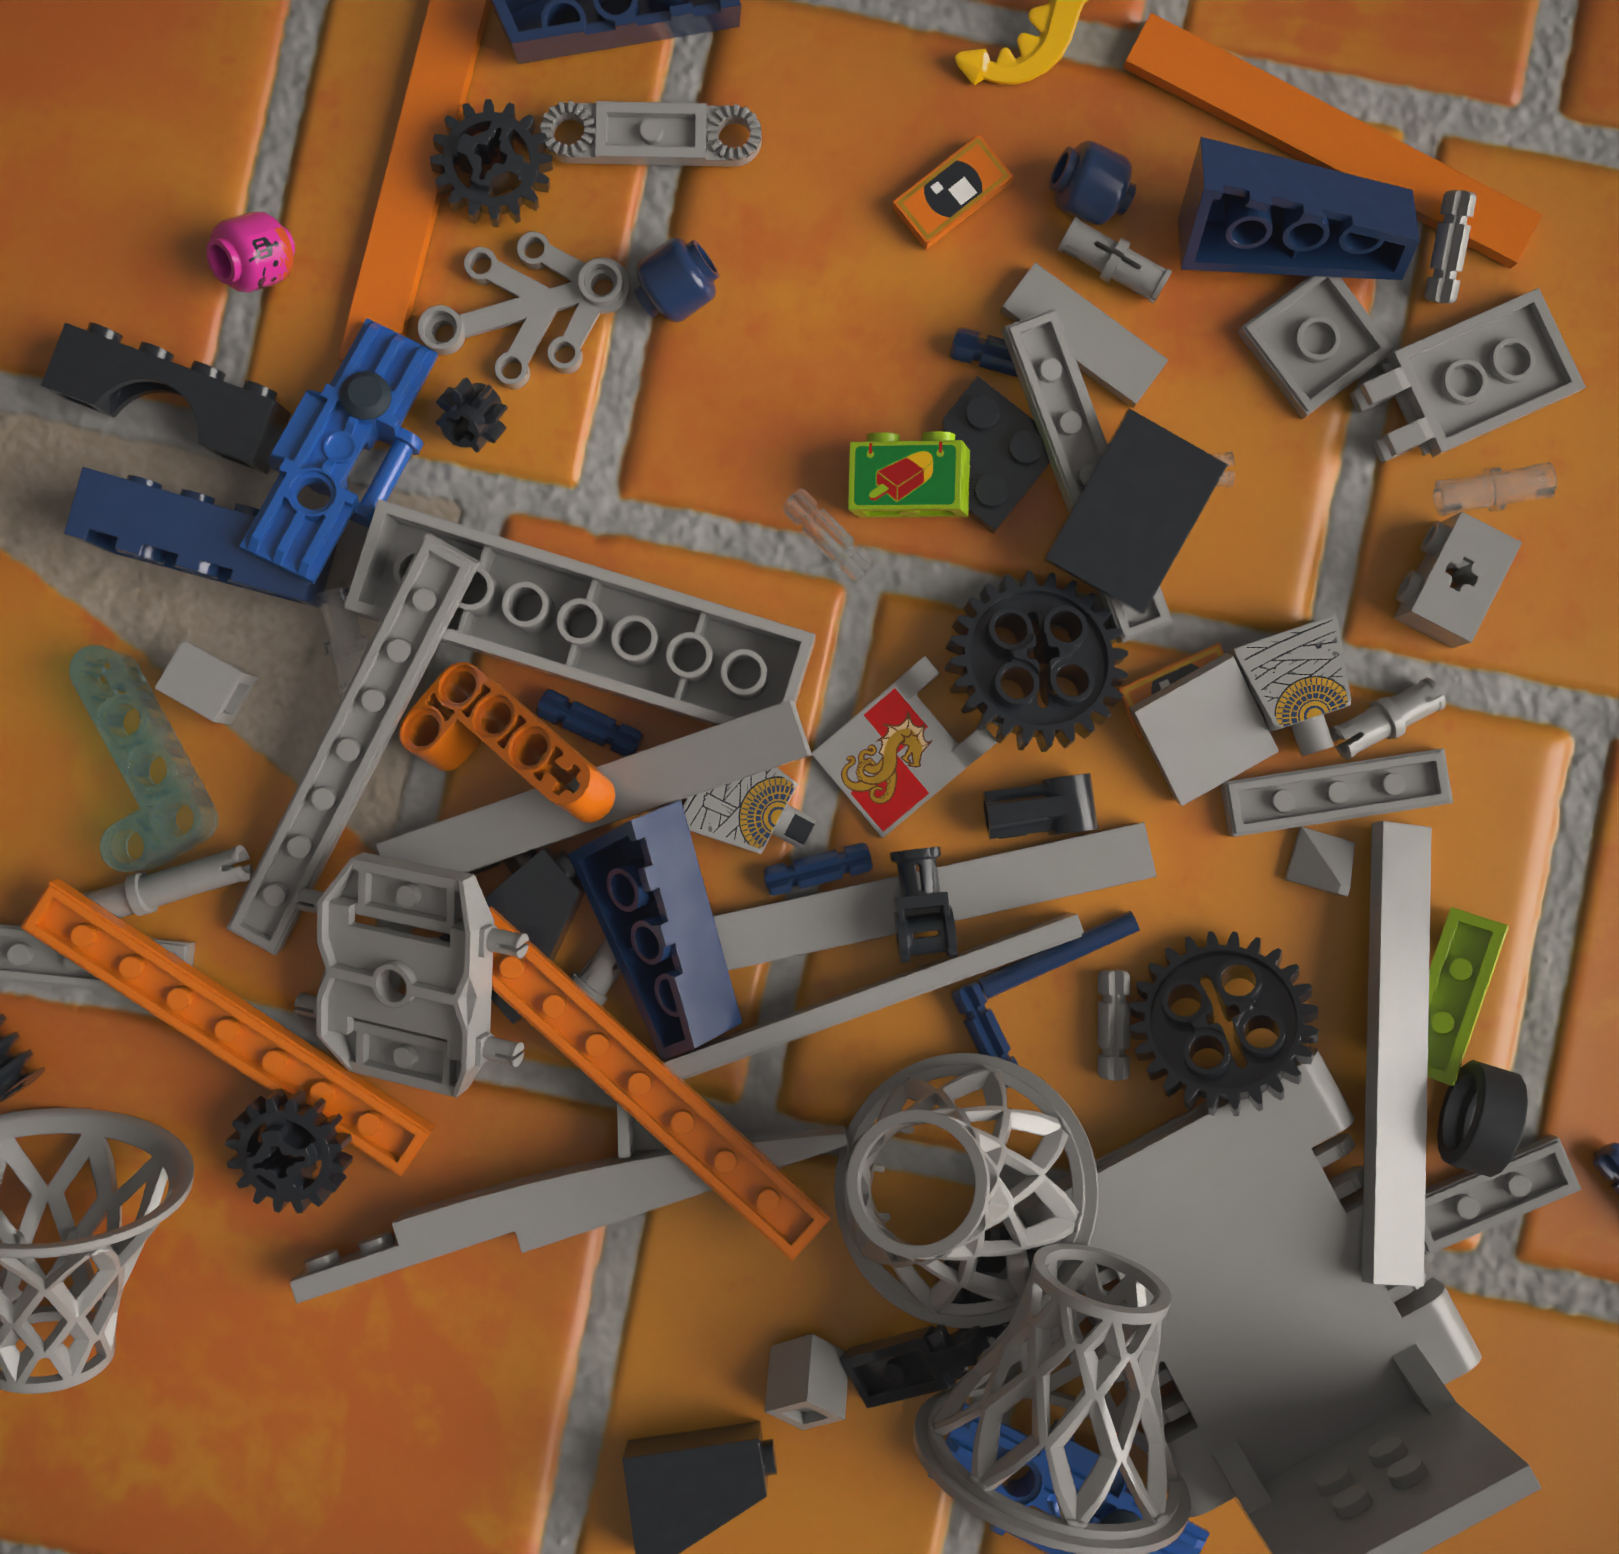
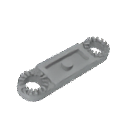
[540,101,762,167]

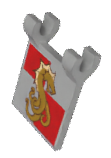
[811,656,997,838]

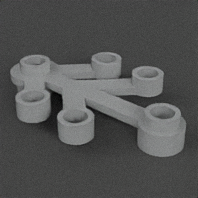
[418,231,630,389]

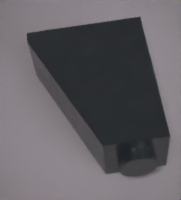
[439,848,585,1024]
[622,1421,777,1554]

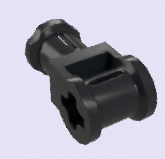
[890,847,957,963]

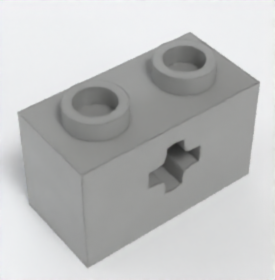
[1394,511,1522,648]

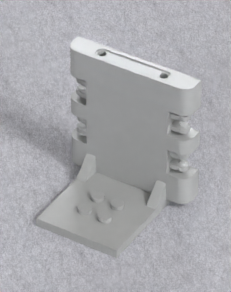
[1015,1046,1542,1554]

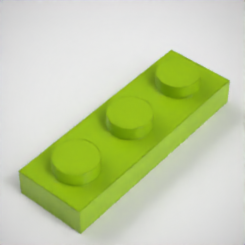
[1427,907,1509,1086]

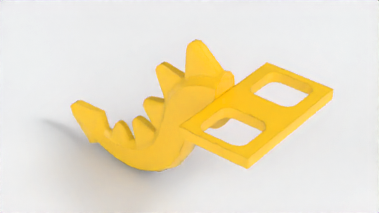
[954,0,1088,85]

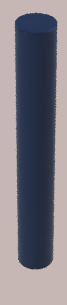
[978,911,1140,1000]

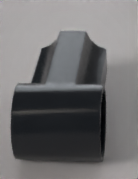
[982,773,1098,839]

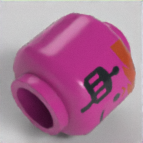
[206,212,295,293]

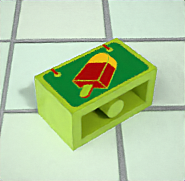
[848,431,970,518]

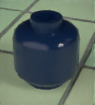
[1049,140,1136,225]
[634,238,720,323]

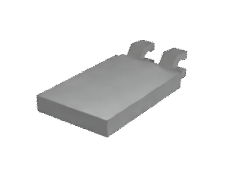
[1349,288,1586,464]

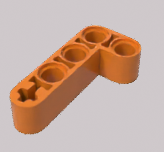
[399,662,616,823]

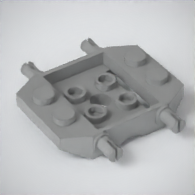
[294,852,529,1098]

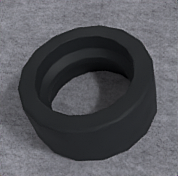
[1437,1060,1528,1177]

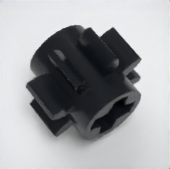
[435,378,508,452]

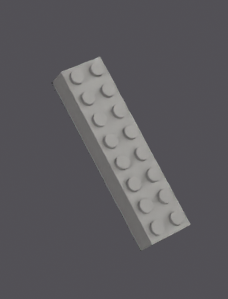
[344,499,816,726]

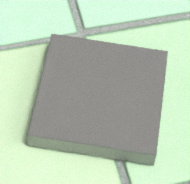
[1237,276,1396,419]
[1129,653,1279,806]

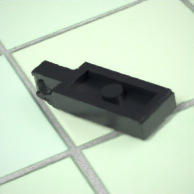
[839,1325,991,1409]

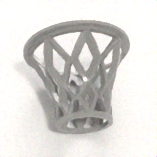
[834,1053,1099,1328]
[0,1108,194,1394]
[913,1243,1191,1554]

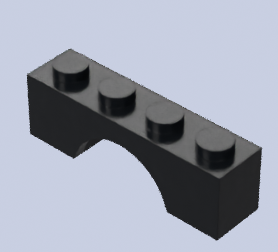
[41,322,291,475]

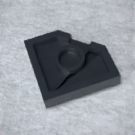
[942,376,1050,534]

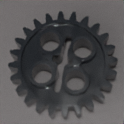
[945,571,1128,752]
[1129,931,1319,1116]

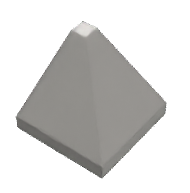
[1284,827,1355,897]

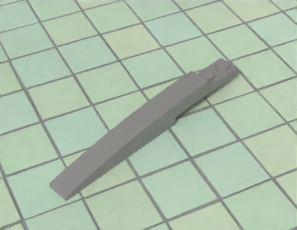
[290,1125,849,1304]

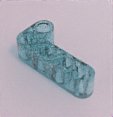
[69,645,219,872]

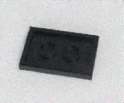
[1043,409,1228,614]

